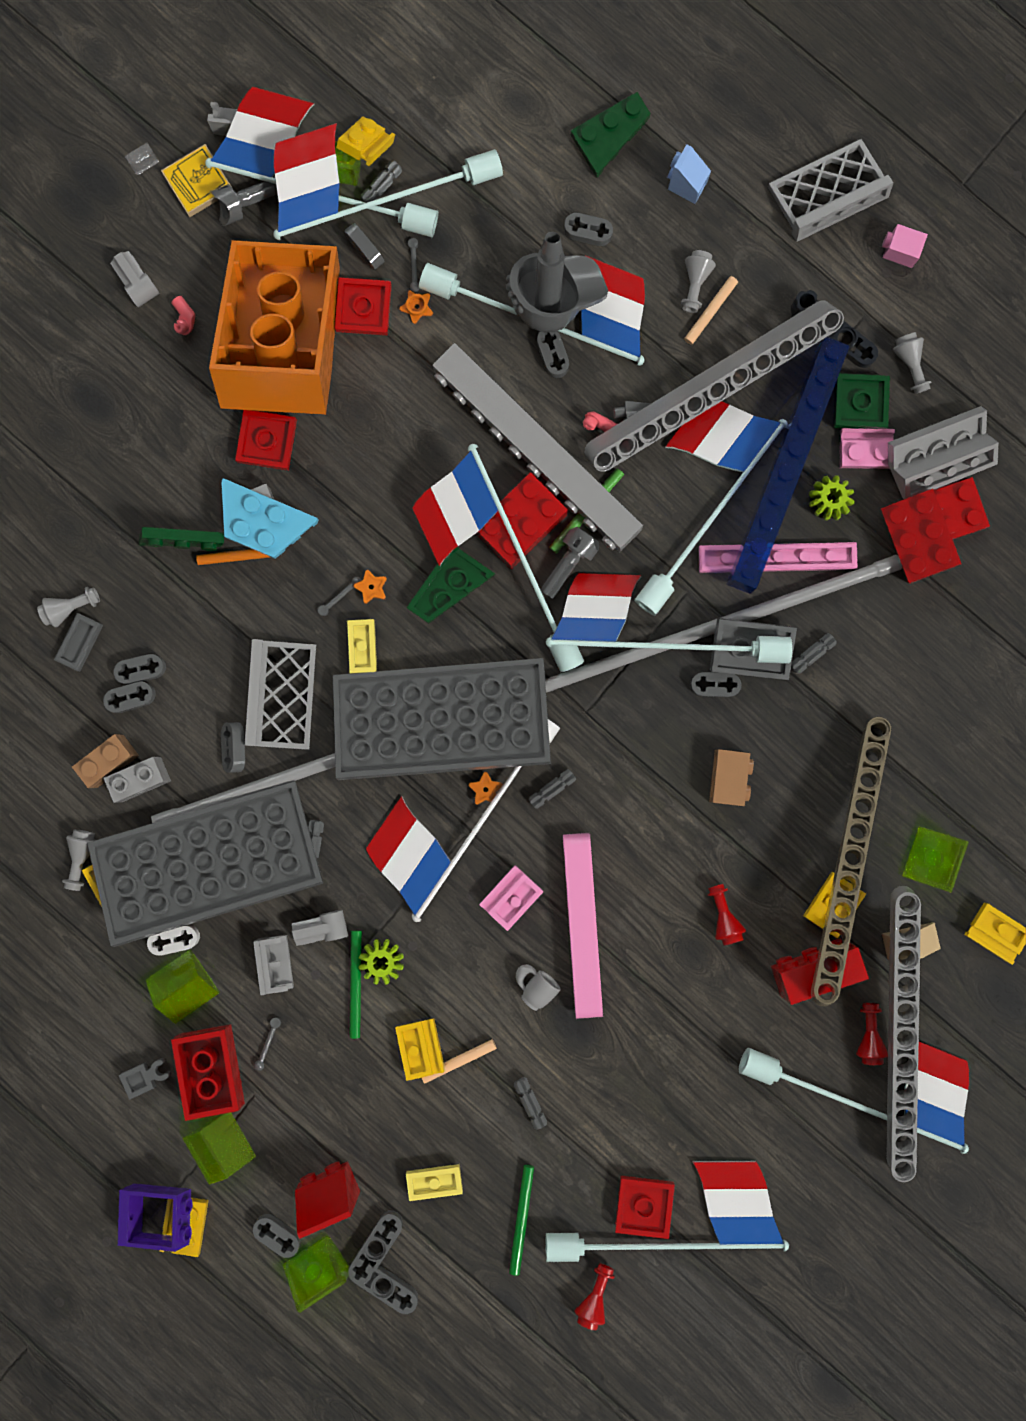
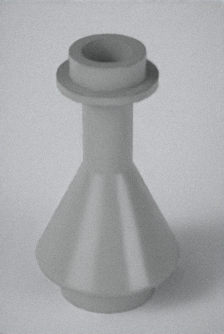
[681,250,716,313]
[893,332,932,394]
[37,587,100,627]
[62,830,95,891]

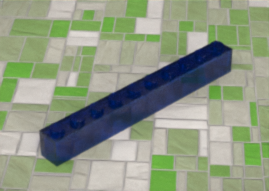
[726,337,850,594]

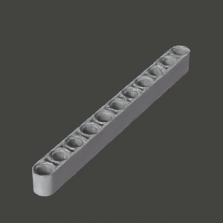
[584,300,844,472]
[886,886,921,1182]

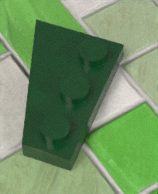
[570,92,651,178]
[139,527,224,551]
[407,547,495,624]

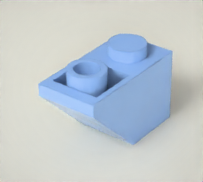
[667,145,711,204]

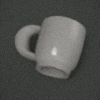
[516,964,560,1011]

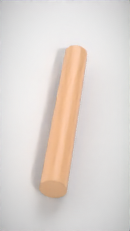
[684,276,738,345]
[422,1039,497,1084]

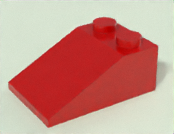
[295,1161,360,1239]

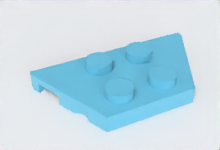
[222,478,319,559]

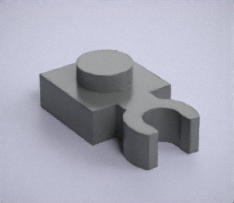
[119,1058,171,1100]

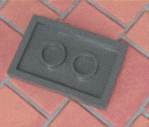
[709,618,797,680]

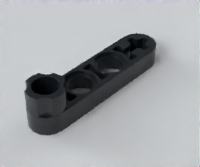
[791,290,878,368]

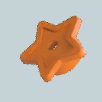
[400,290,433,324]
[354,570,387,604]
[469,771,503,805]

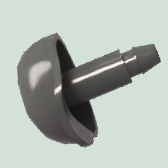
[506,232,608,332]

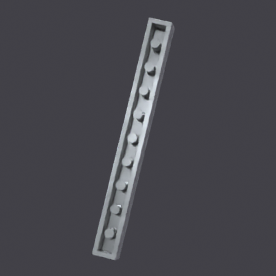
[432,343,643,553]

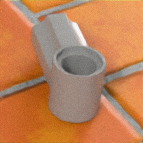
[110,251,160,308]
[292,910,348,946]

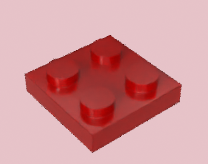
[335,277,392,336]
[235,410,297,471]
[934,477,990,540]
[615,1176,675,1239]

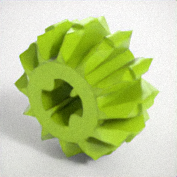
[809,476,854,521]
[359,939,404,985]

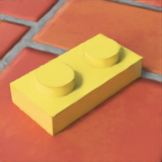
[347,619,377,674]
[406,1164,463,1201]

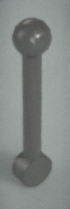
[408,238,420,292]
[318,576,362,616]
[254,1017,281,1071]

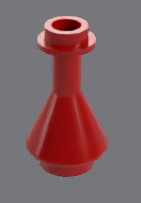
[707,884,746,946]
[856,1003,888,1065]
[575,1263,615,1330]

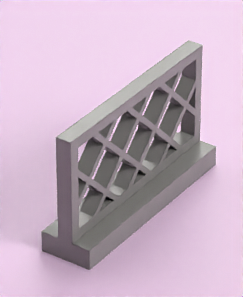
[768,139,893,242]
[245,639,316,749]

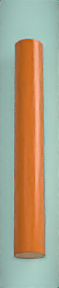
[196,549,269,565]

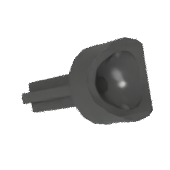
[209,177,278,226]
[540,527,599,599]

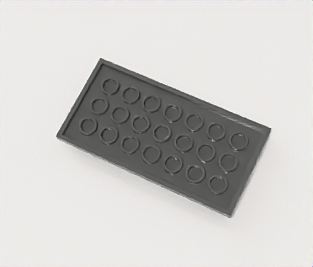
[333,658,551,780]
[88,781,323,947]

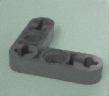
[348,1210,418,1314]

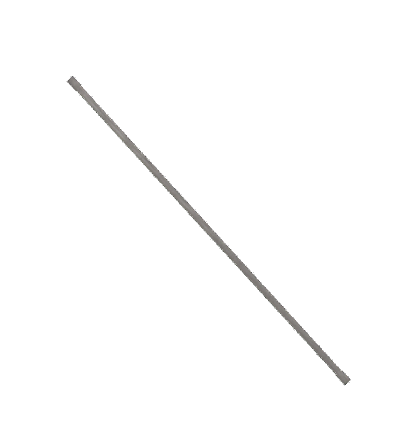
[151,555,902,823]

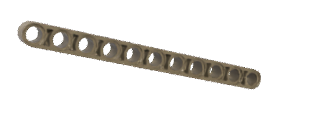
[811,717,891,1007]

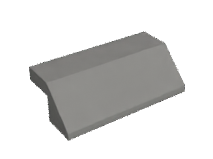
[888,406,999,499]

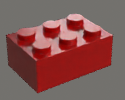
[475,472,568,569]
[881,488,962,584]
[771,939,869,1005]
[171,1024,245,1121]

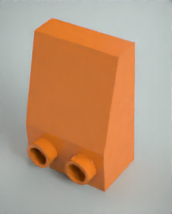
[209,240,340,415]

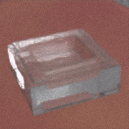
[125,143,158,175]

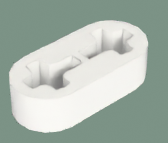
[147,925,200,955]

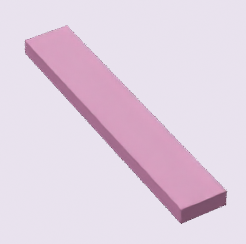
[698,542,857,573]

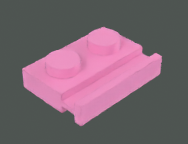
[840,428,895,469]
[479,865,544,931]

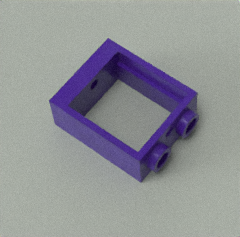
[118,1184,193,1252]

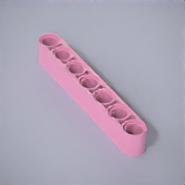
[563,833,603,1019]

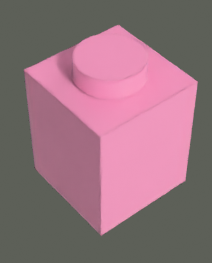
[882,224,928,268]

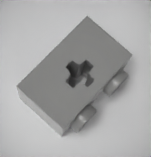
[104,757,171,803]

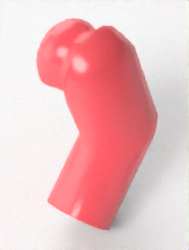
[171,296,196,335]
[583,411,617,432]

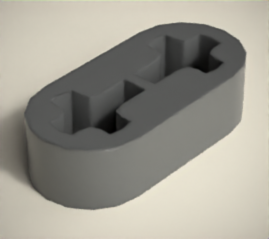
[564,213,613,246]
[344,223,385,271]
[537,331,569,378]
[114,654,166,684]
[690,672,741,697]
[103,682,156,713]
[221,722,245,773]
[253,1214,301,1258]

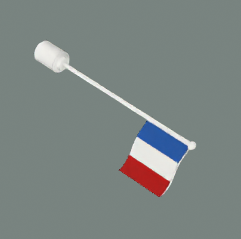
[366,720,560,922]

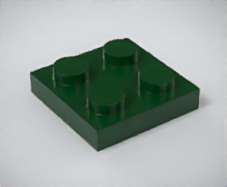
[833,373,890,429]

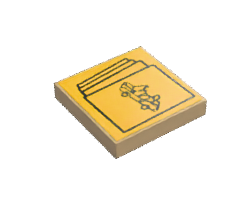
[161,144,233,217]

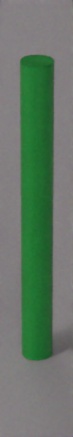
[350,930,362,1039]
[509,1165,534,1276]

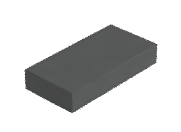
[54,613,103,672]

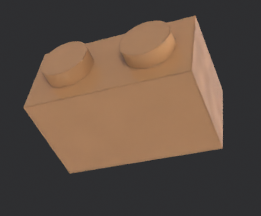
[72,734,139,788]
[709,749,754,806]

